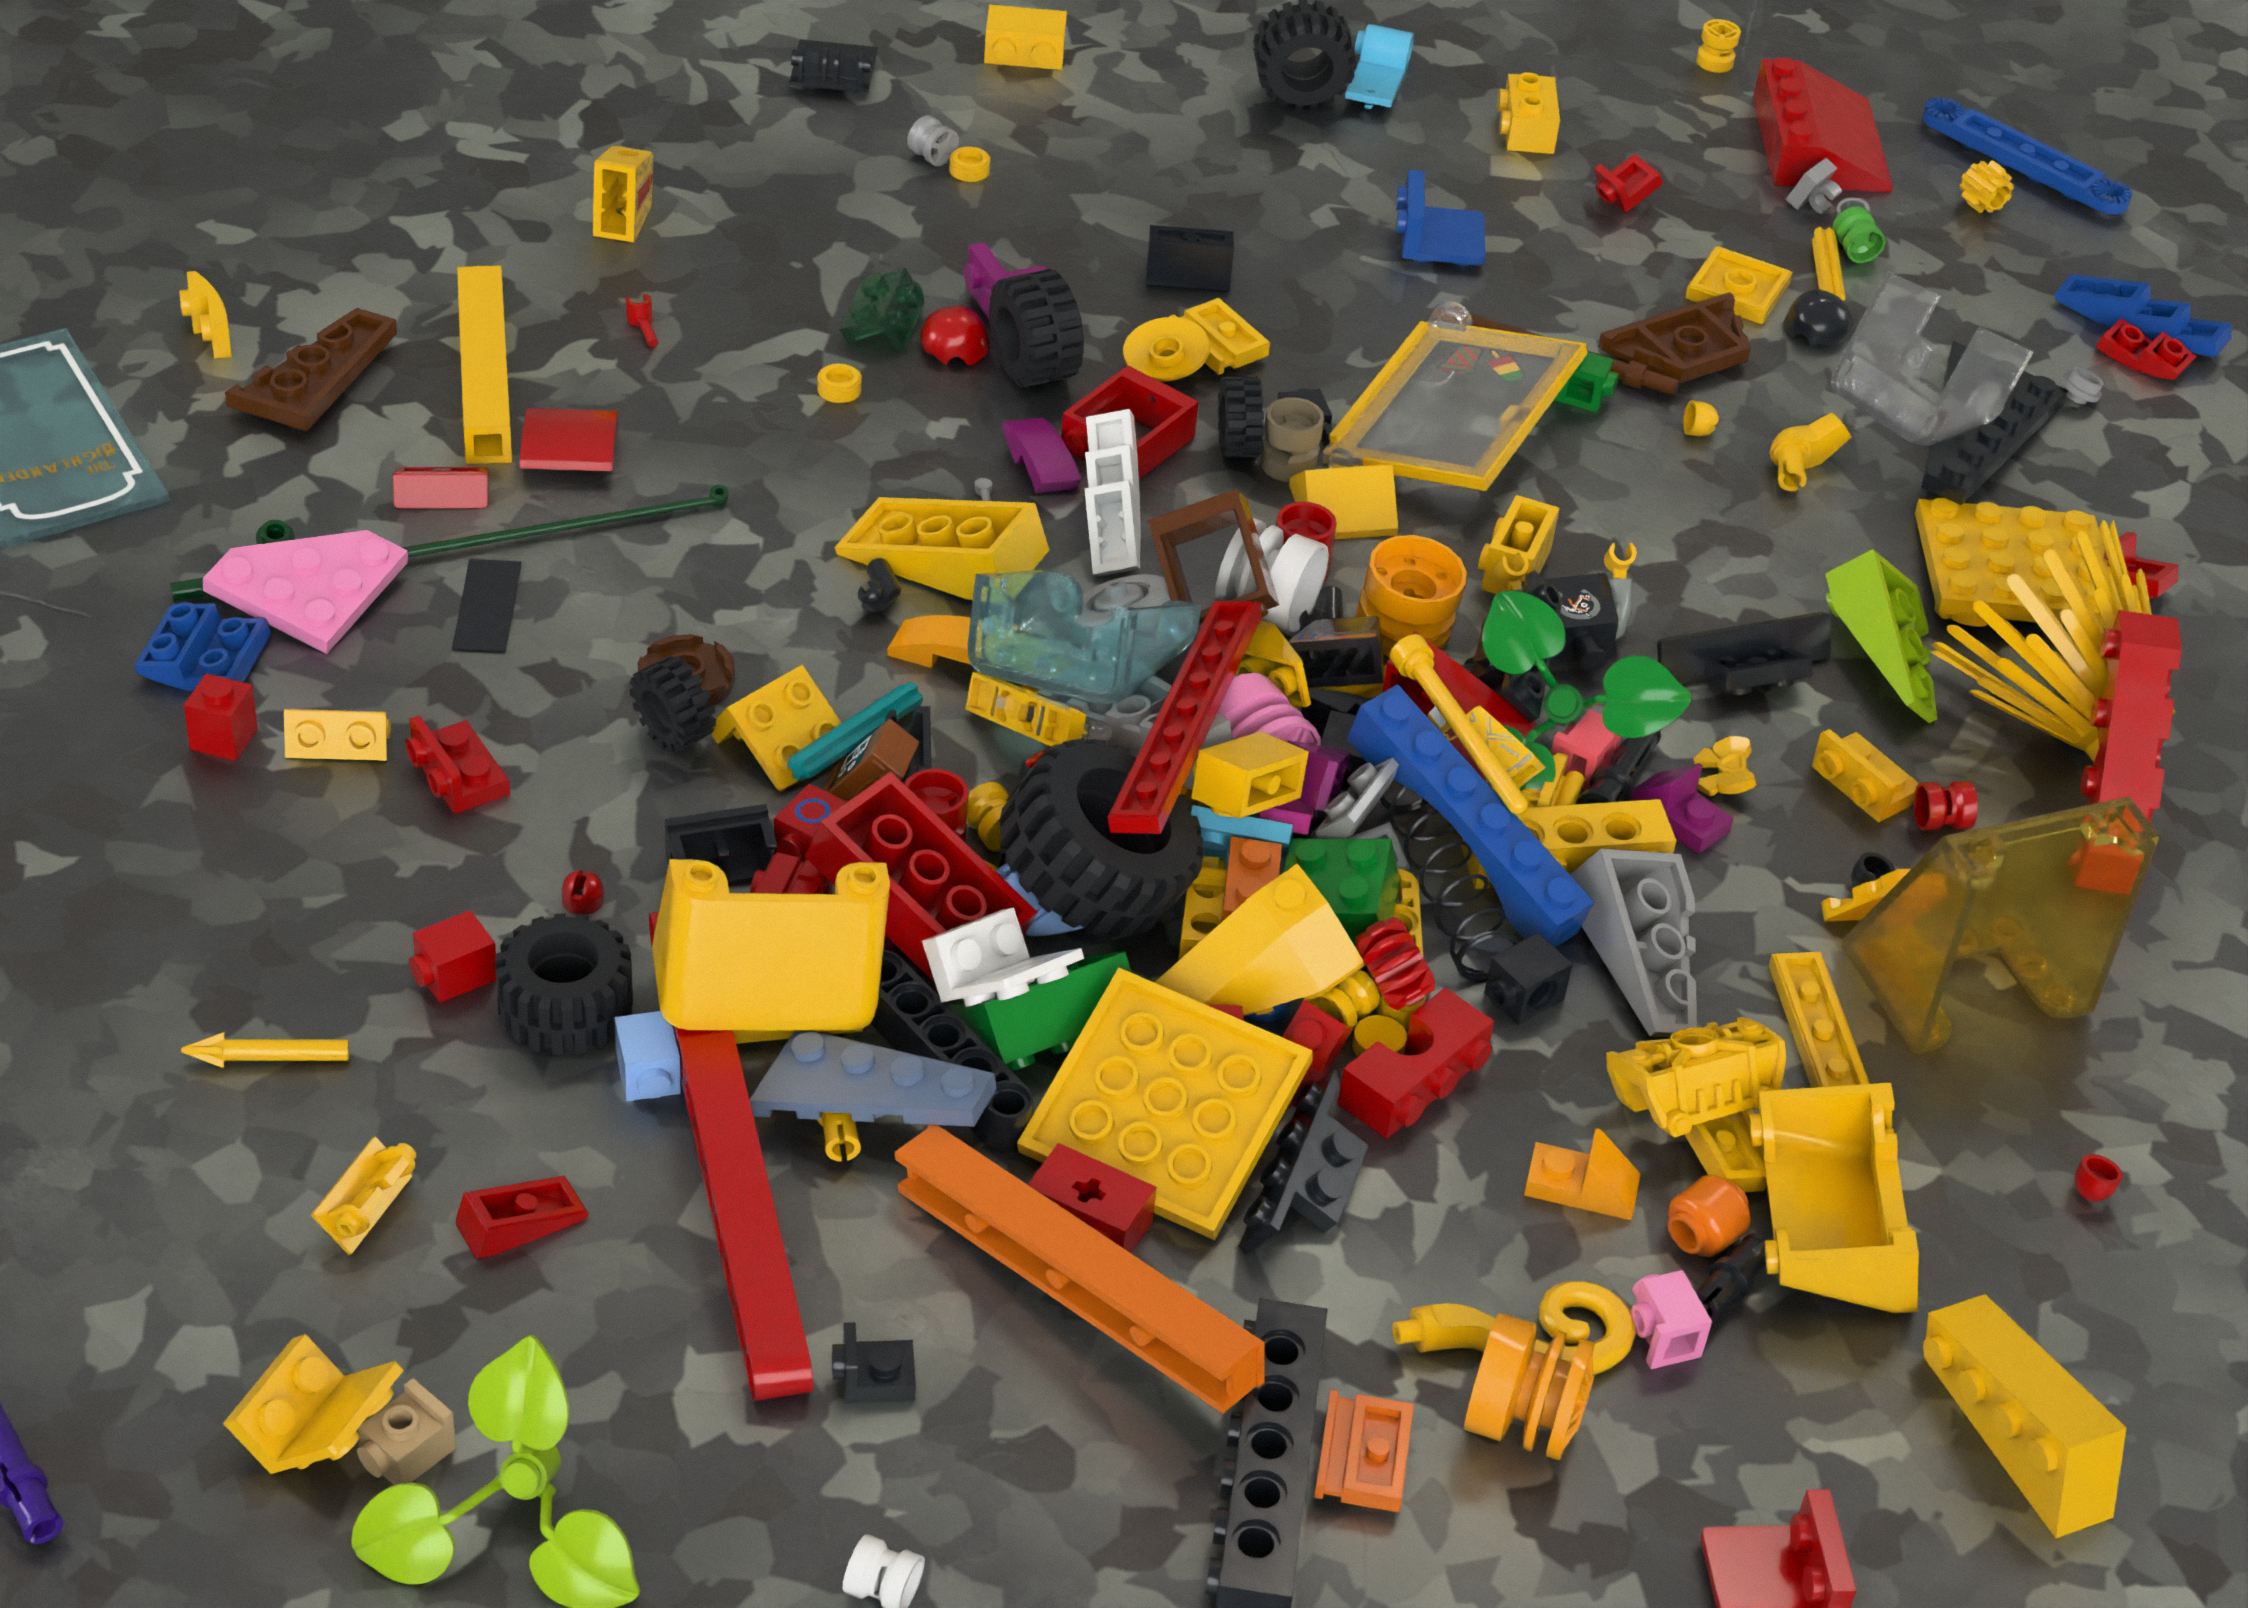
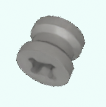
[907,115,959,166]

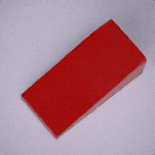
[456,1175,589,1259]

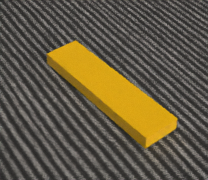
[1769,952,1870,1088]

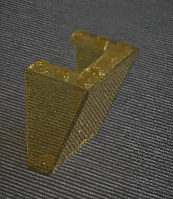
[1841,796,2160,1054]

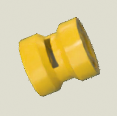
[1696,19,1741,73]
[966,782,1010,852]
[1307,969,1380,1028]

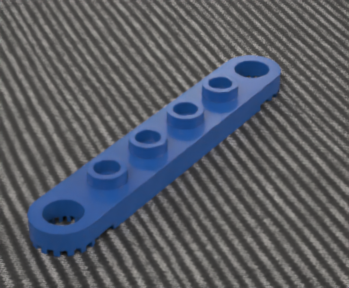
[1922,97,2132,215]

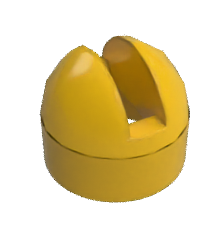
[1683,400,1719,437]

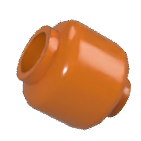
[1667,1175,1751,1257]

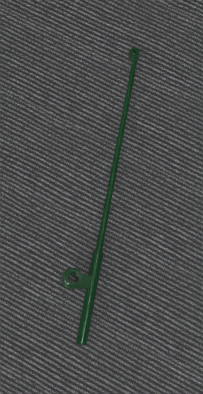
[170,485,729,602]

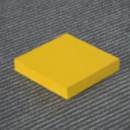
[1685,246,1793,325]

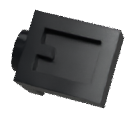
[832,1322,916,1403]

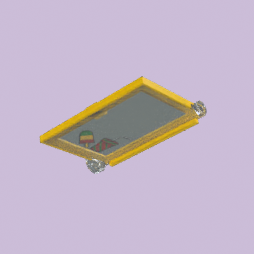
[1322,301,1587,491]

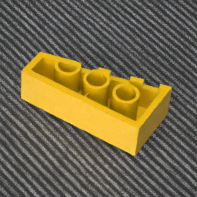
[1923,1294,2127,1539]

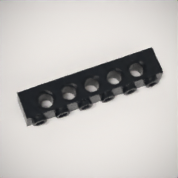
[1205,1298,1328,1608]

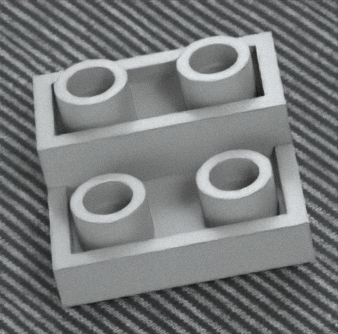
[1305,757,1399,839]

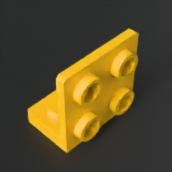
[711,664,842,792]
[223,1334,403,1474]

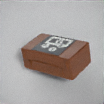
[823,719,919,802]

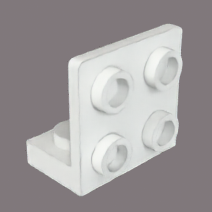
[922,907,1084,1007]

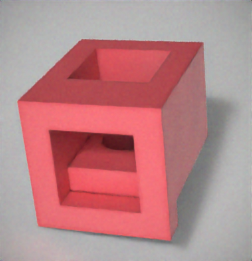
[1551,710,1621,790]

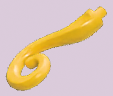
[1392,1281,1636,1375]

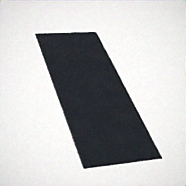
[452,559,521,652]

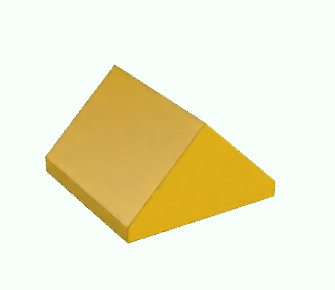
[1289,464,1398,540]

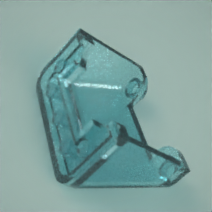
[968,570,1201,704]

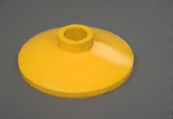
[1123,317,1210,382]

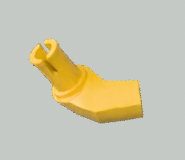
[1769,412,1852,491]

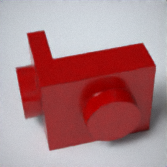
[1593,154,1663,213]
[2104,532,2178,599]

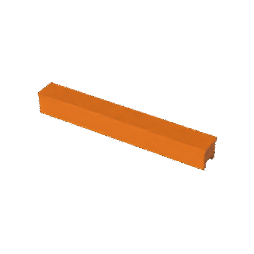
[895,1125,1265,1414]

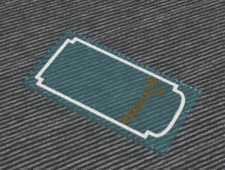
[0,328,170,548]

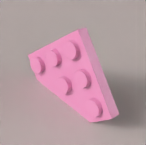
[203,530,408,654]

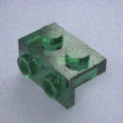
[839,267,925,351]

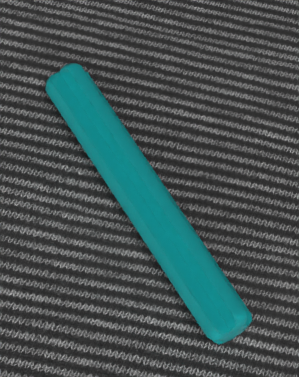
[788,682,923,781]

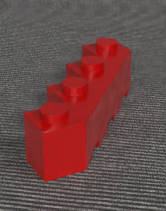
[2071,610,2182,894]

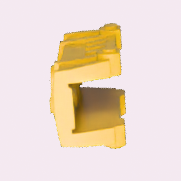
[1606,1017,1786,1137]

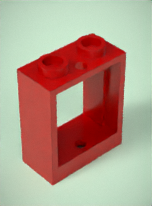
[1061,365,1199,480]

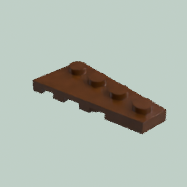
[225,308,397,431]

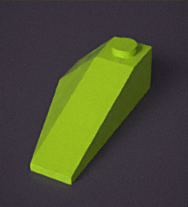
[1825,549,1937,723]

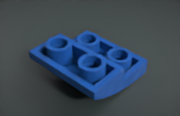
[134,602,271,691]

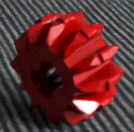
[1355,916,1435,1011]

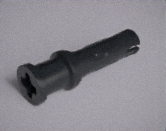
[1576,731,1661,804]

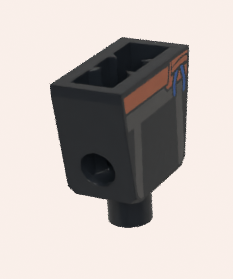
[1289,616,1385,688]

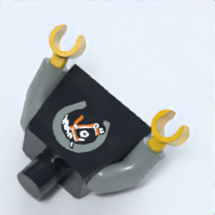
[1494,543,1637,672]

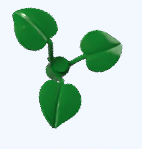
[1482,591,1692,791]

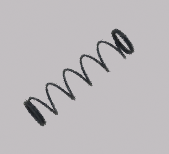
[1380,786,1518,981]

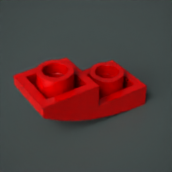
[2095,318,2197,380]

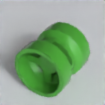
[1832,206,1886,263]

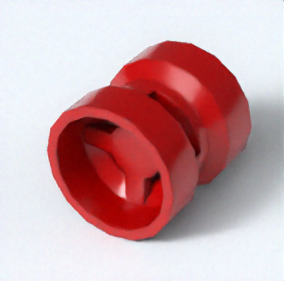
[1913,781,1978,831]

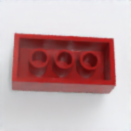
[804,771,1038,983]

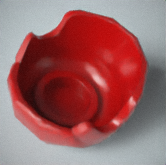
[919,306,990,366]

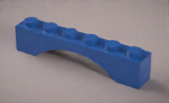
[1347,684,1595,948]

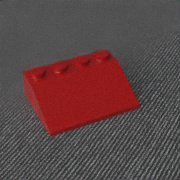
[1753,57,1893,193]

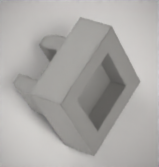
[1786,158,1842,214]

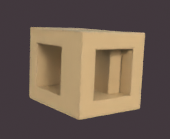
[357,1378,456,1485]

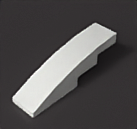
[1084,409,1141,577]

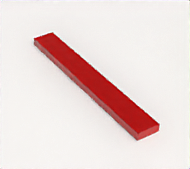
[1107,601,1262,834]

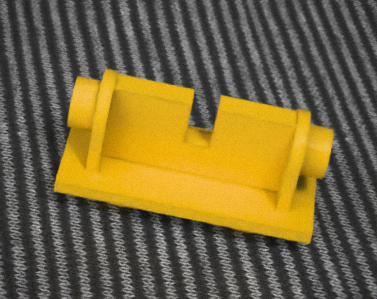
[284,709,391,761]
[310,1136,417,1255]

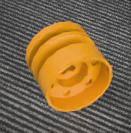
[1355,535,1467,657]
[1464,1312,1595,1461]

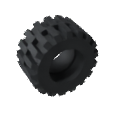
[1253,0,1357,110]
[989,269,1084,388]
[495,913,633,1055]

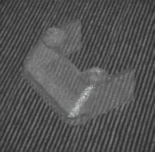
[1831,271,2033,447]

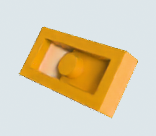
[1524,1128,1641,1221]

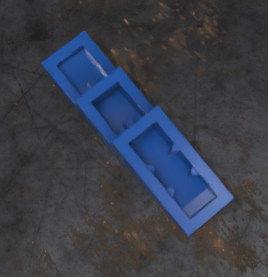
[2055,274,2231,357]

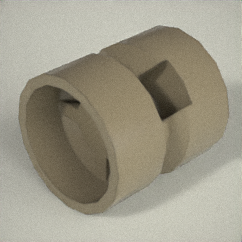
[1260,397,1324,482]

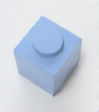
[615,1011,681,1102]

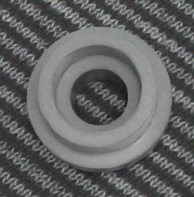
[2061,366,2104,404]

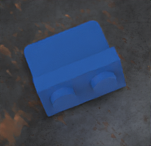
[1396,170,1486,266]

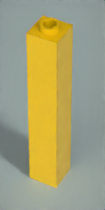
[457,266,512,464]

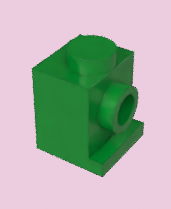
[1554,350,1619,412]

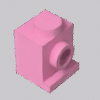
[1631,1270,1712,1369]

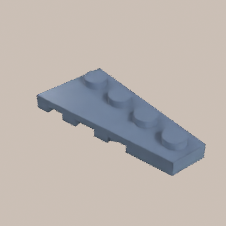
[749,1030,997,1127]

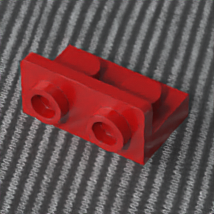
[405,715,510,814]

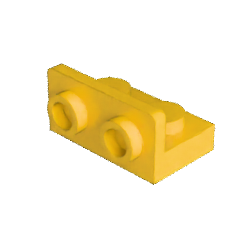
[1811,729,1919,823]

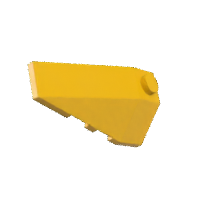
[1154,863,1365,1016]

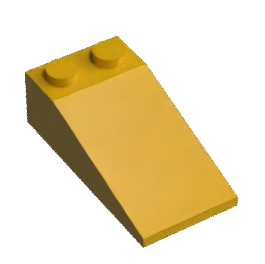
[834,497,1050,603]

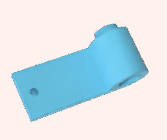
[1345,24,1414,109]

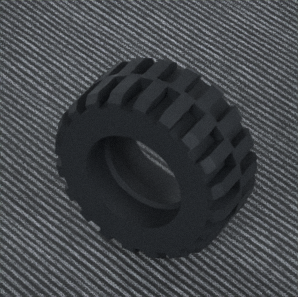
[1000,739,1204,938]

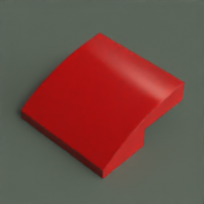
[520,408,618,471]

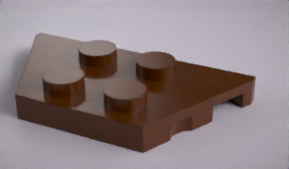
[1598,292,1751,383]

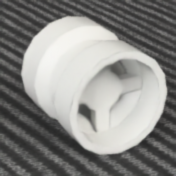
[843,1534,925,1608]

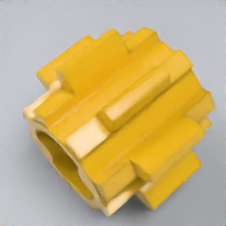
[1959,160,2014,213]

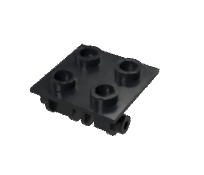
[789,39,878,94]

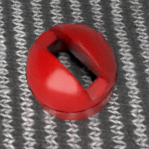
[562,869,604,915]
[2074,1154,2123,1202]

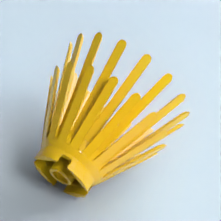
[1931,520,2177,763]

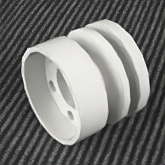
[1214,518,1329,637]

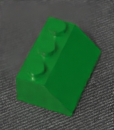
[947,952,1132,1071]

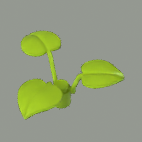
[352,1334,641,1608]

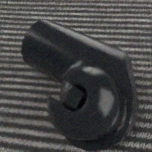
[858,558,901,613]
[1299,586,1343,631]

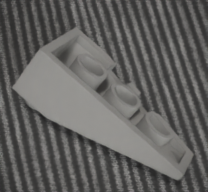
[1570,849,1697,1038]

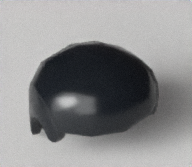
[1783,289,1853,347]

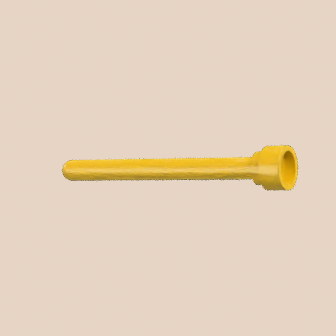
[1390,634,1528,815]

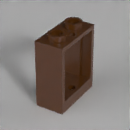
[1148,488,1279,637]

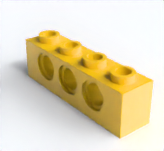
[1461,799,1677,889]

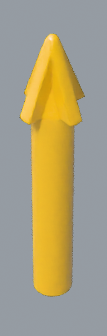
[181,1032,349,1068]

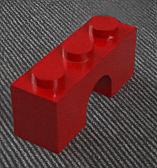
[1338,987,1494,1139]

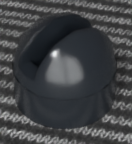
[1851,852,1895,887]

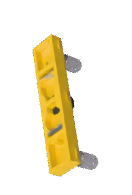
[965,671,1112,747]

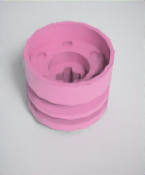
[1217,673,1321,745]

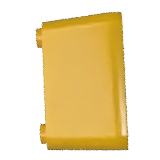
[652,859,890,1031]
[1749,1083,1919,1314]

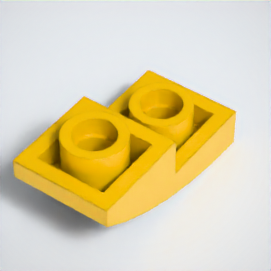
[179,271,232,359]

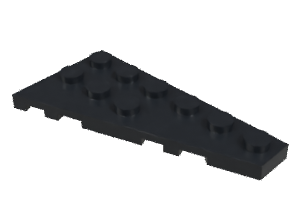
[1921,340,2068,505]

